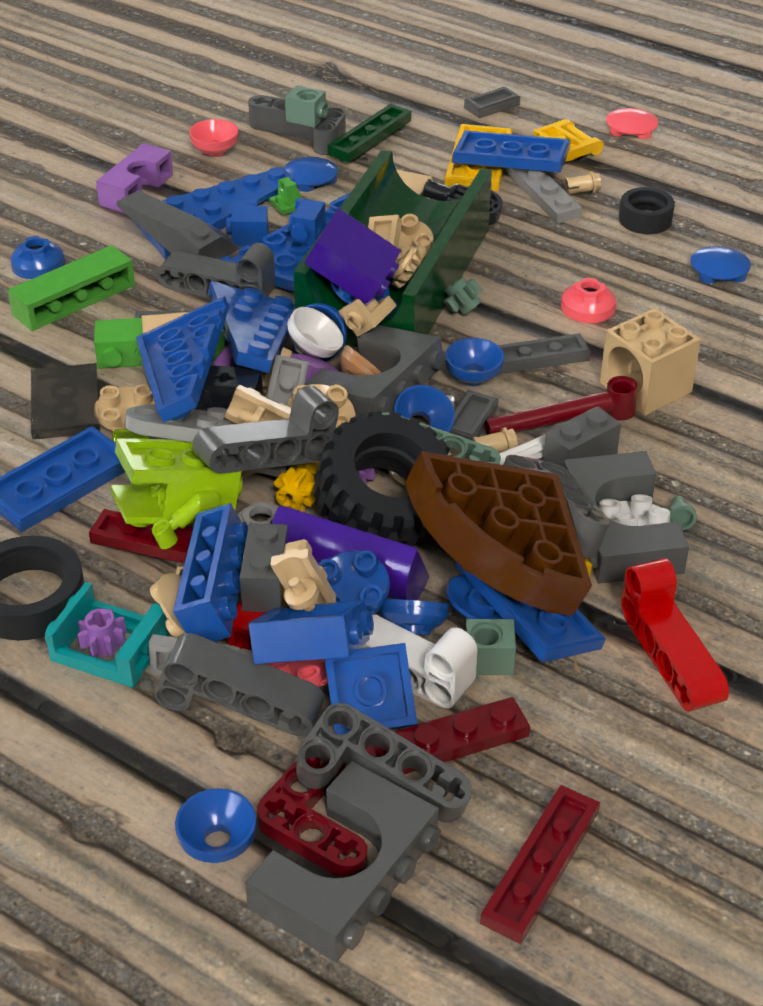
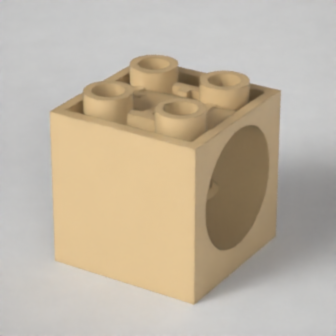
[600,308,701,416]

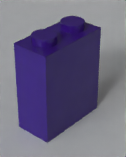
[303,208,401,304]

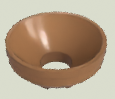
[340,345,381,375]

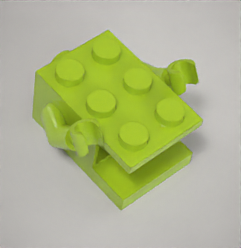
[110,439,242,549]

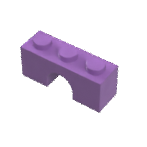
[96,143,173,213]

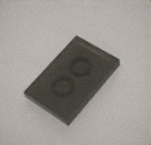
[31,363,100,439]

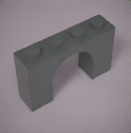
[304,325,445,417]
[563,451,689,584]
[245,761,441,963]

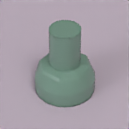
[669,496,697,531]

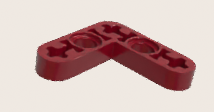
[257,757,368,878]

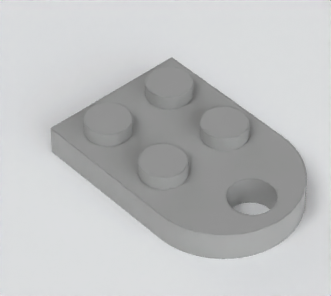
[125,405,236,442]

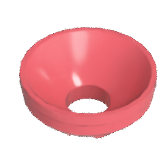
[189,119,238,157]
[560,278,616,323]

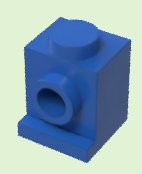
[289,198,326,245]

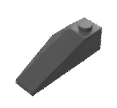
[117,190,238,259]

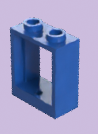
[249,600,374,664]

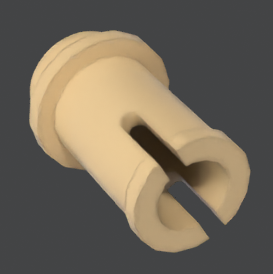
[565,171,601,195]
[472,427,518,453]

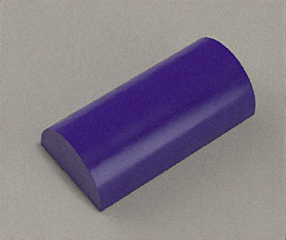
[272,505,430,600]

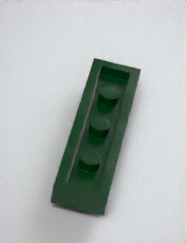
[327,103,412,163]

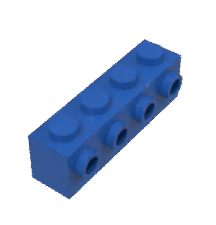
[173,503,248,642]

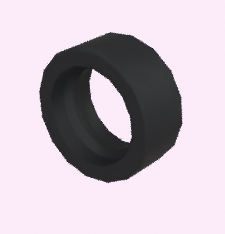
[619,187,675,234]

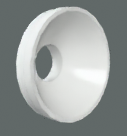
[287,307,344,358]

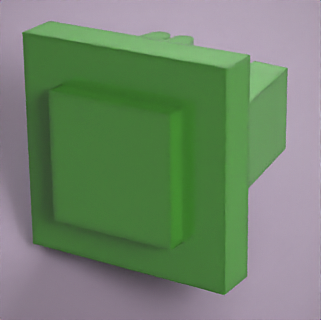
[269,177,303,215]

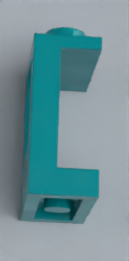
[45,582,171,688]

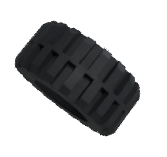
[313,411,454,547]

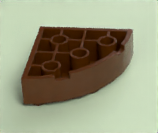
[405,451,592,616]

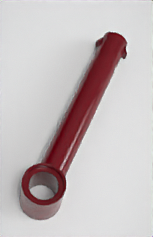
[484,376,638,435]

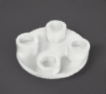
[599,494,671,526]

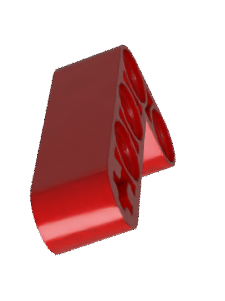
[621,558,729,712]

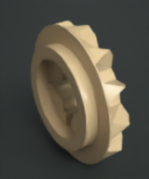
[391,243,426,289]

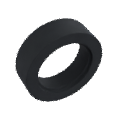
[0,536,84,641]

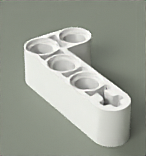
[358,614,477,709]

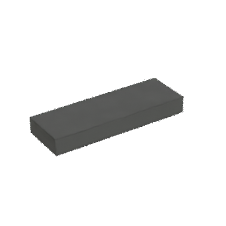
[498,333,591,374]

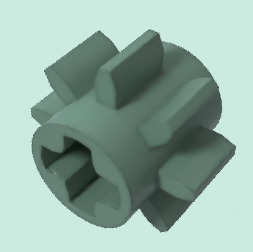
[443,276,482,315]

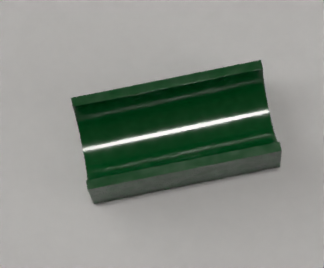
[293,150,492,347]

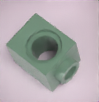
[285,85,329,128]
[466,619,516,675]

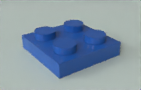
[325,643,418,735]

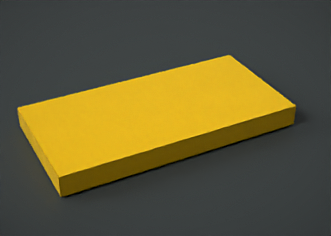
[445,124,513,191]

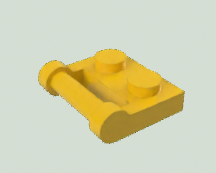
[533,119,604,162]

